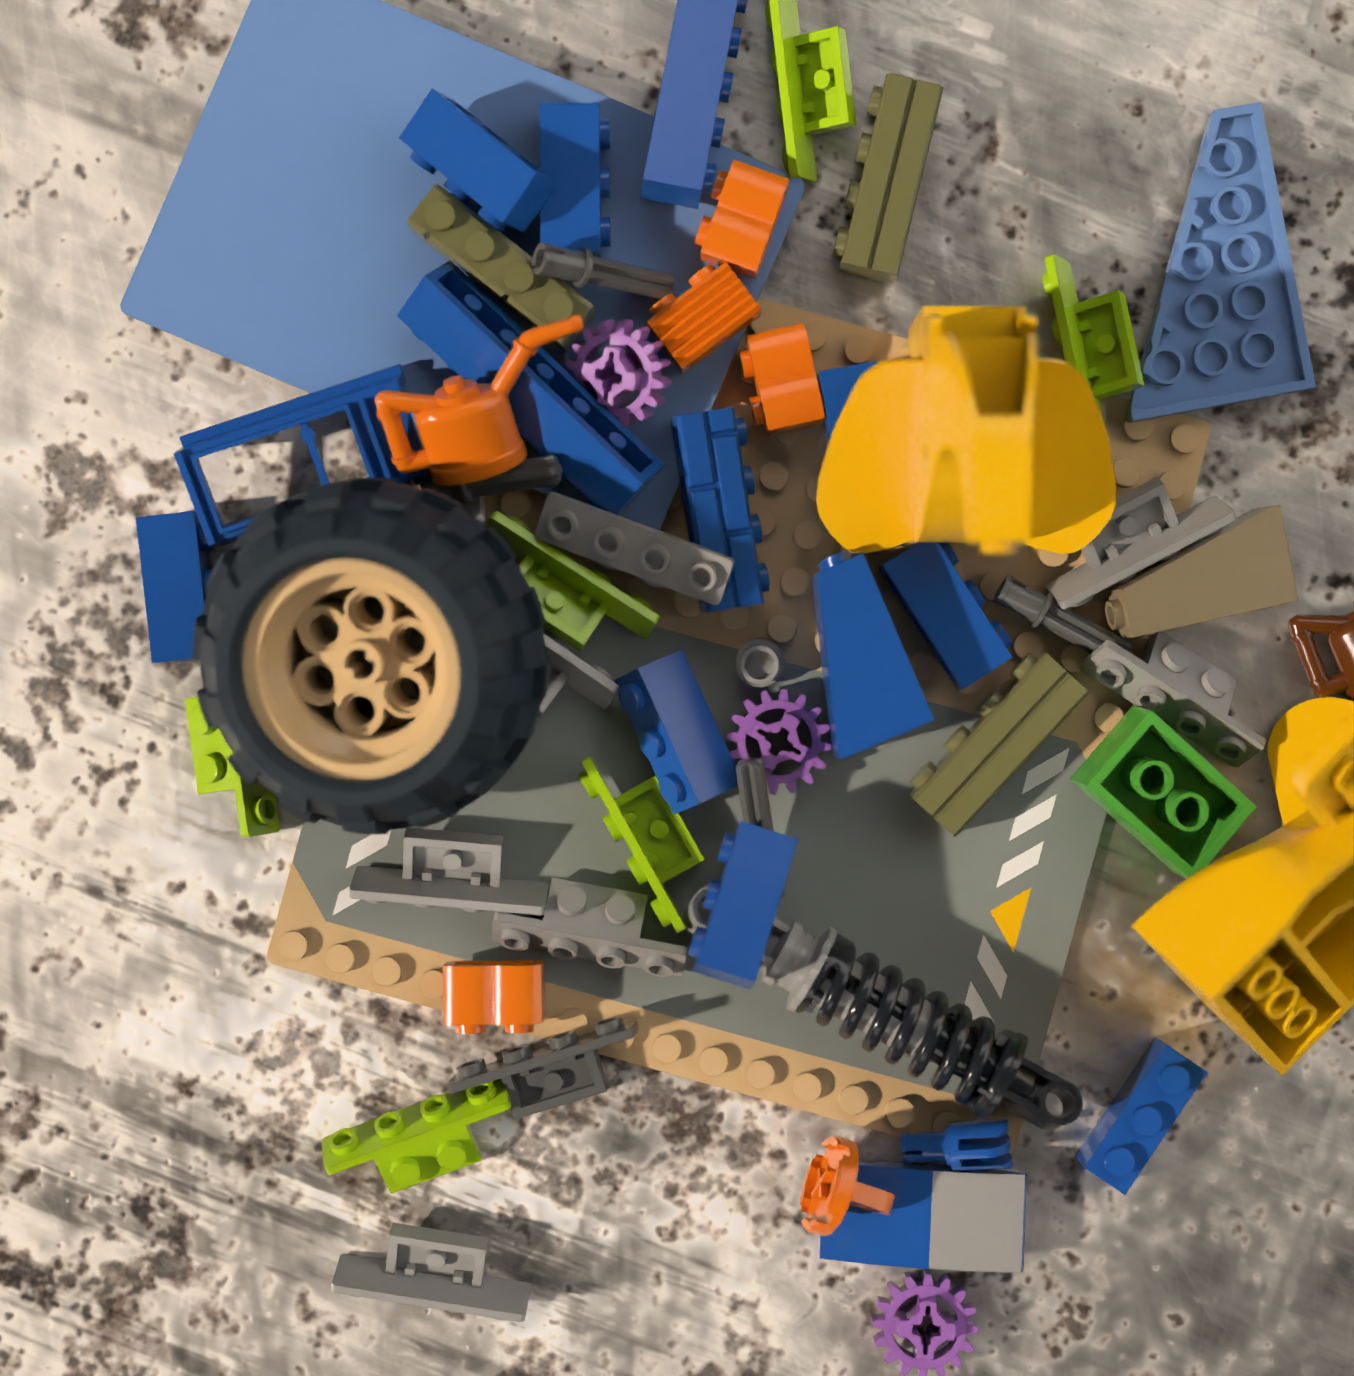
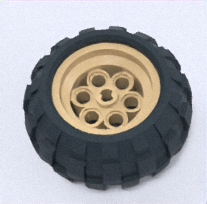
[193,478,550,834]

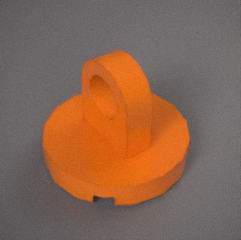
[800,1135,895,1237]

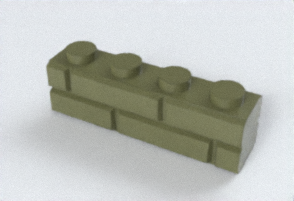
[833,73,944,283]
[407,183,596,353]
[909,652,1090,838]

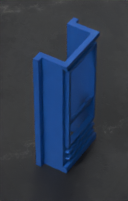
[173,364,430,546]

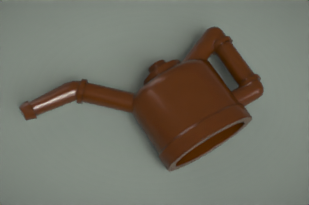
[1288,602,1354,701]

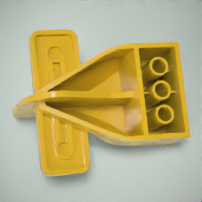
[1132,697,1354,1076]

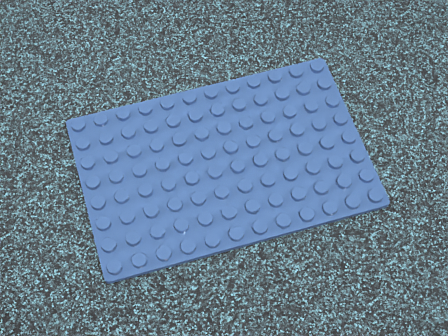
[120,0,805,531]

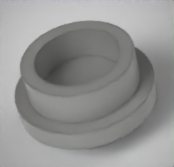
[735,638,784,687]

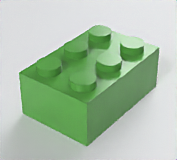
[1070,706,1257,879]

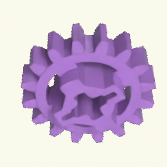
[565,319,672,427]
[725,689,832,795]
[871,1269,979,1376]

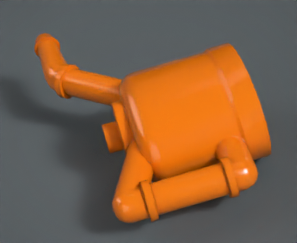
[375,314,584,486]

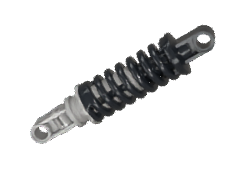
[684,886,1083,1130]

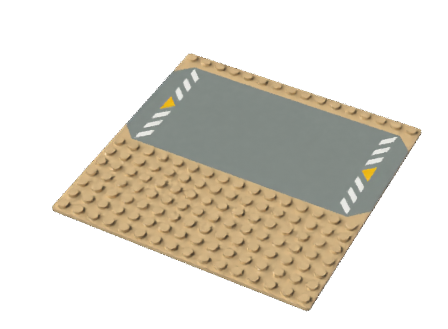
[267,298,1211,1159]

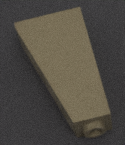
[1105,505,1299,638]

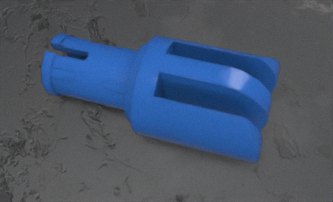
[901,1119,1013,1171]

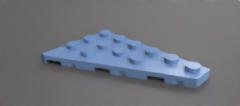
[1126,102,1316,423]

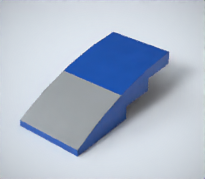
[819,1161,1027,1273]

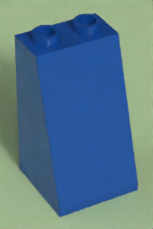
[811,549,934,760]

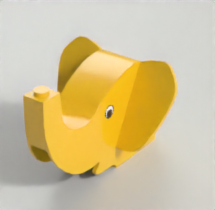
[816,306,1116,555]

